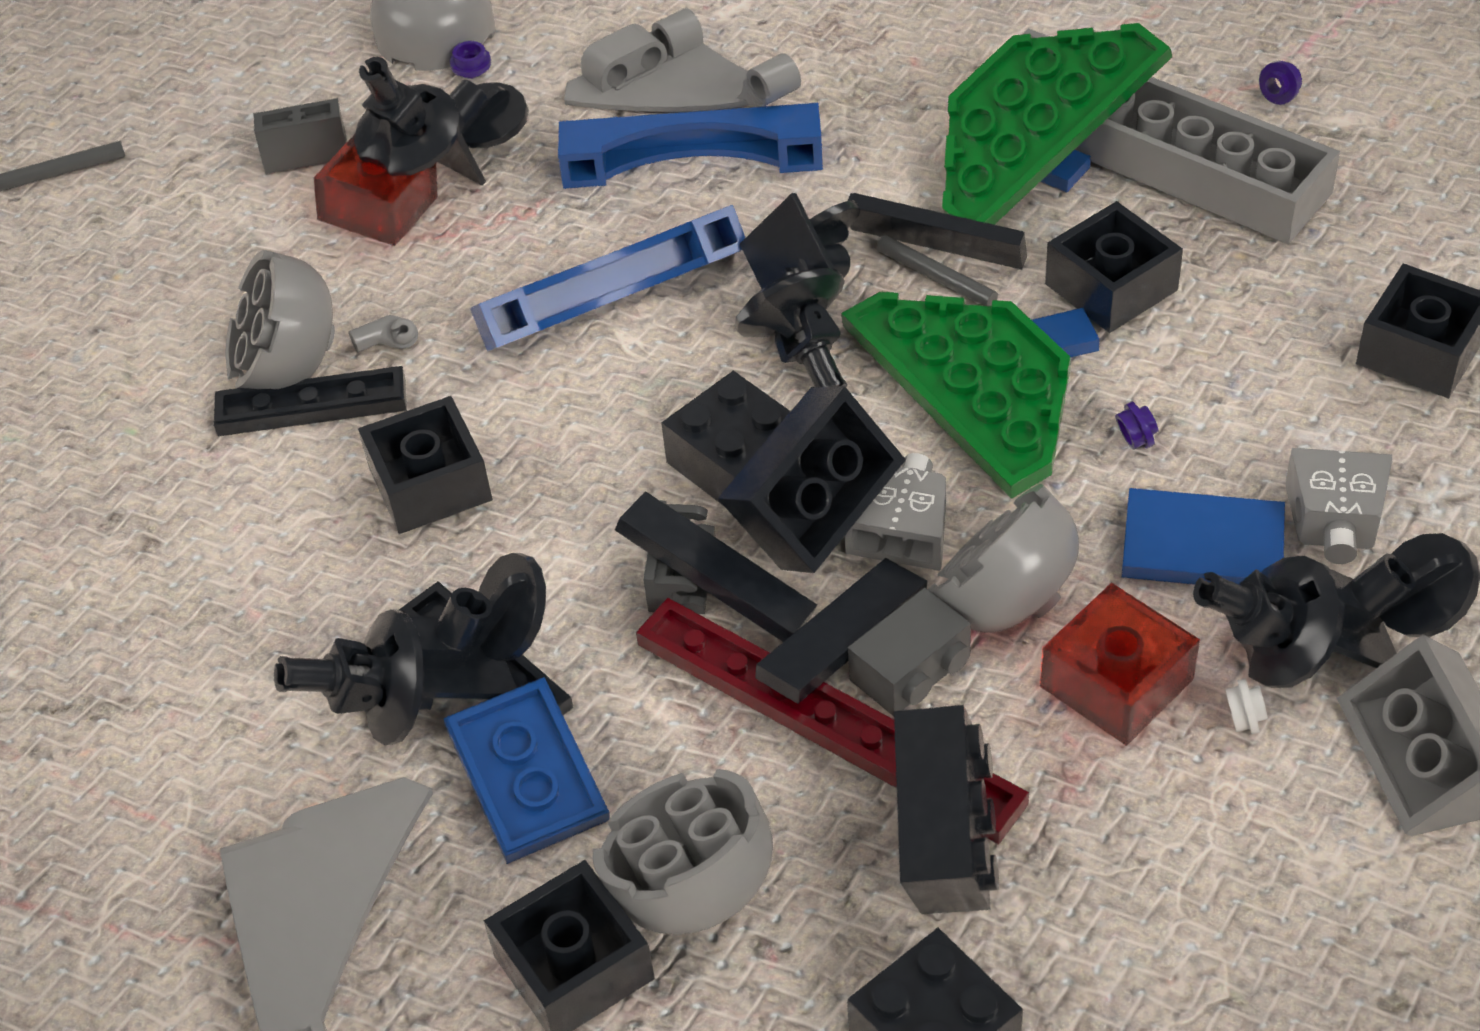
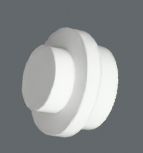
[1225,679,1268,734]

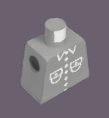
[1286,448,1392,564]
[845,453,946,571]

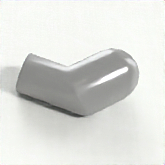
[349,315,418,352]

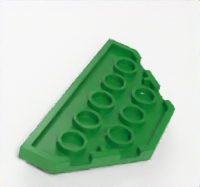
[942,23,1173,225]
[841,292,1071,499]

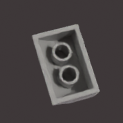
[1337,634,1480,836]

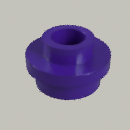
[450,41,491,78]
[1259,61,1302,105]
[1115,401,1159,450]

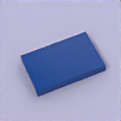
[1121,488,1285,585]
[443,677,610,864]

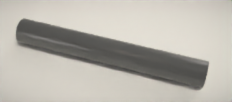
[0,140,126,192]
[877,235,998,306]

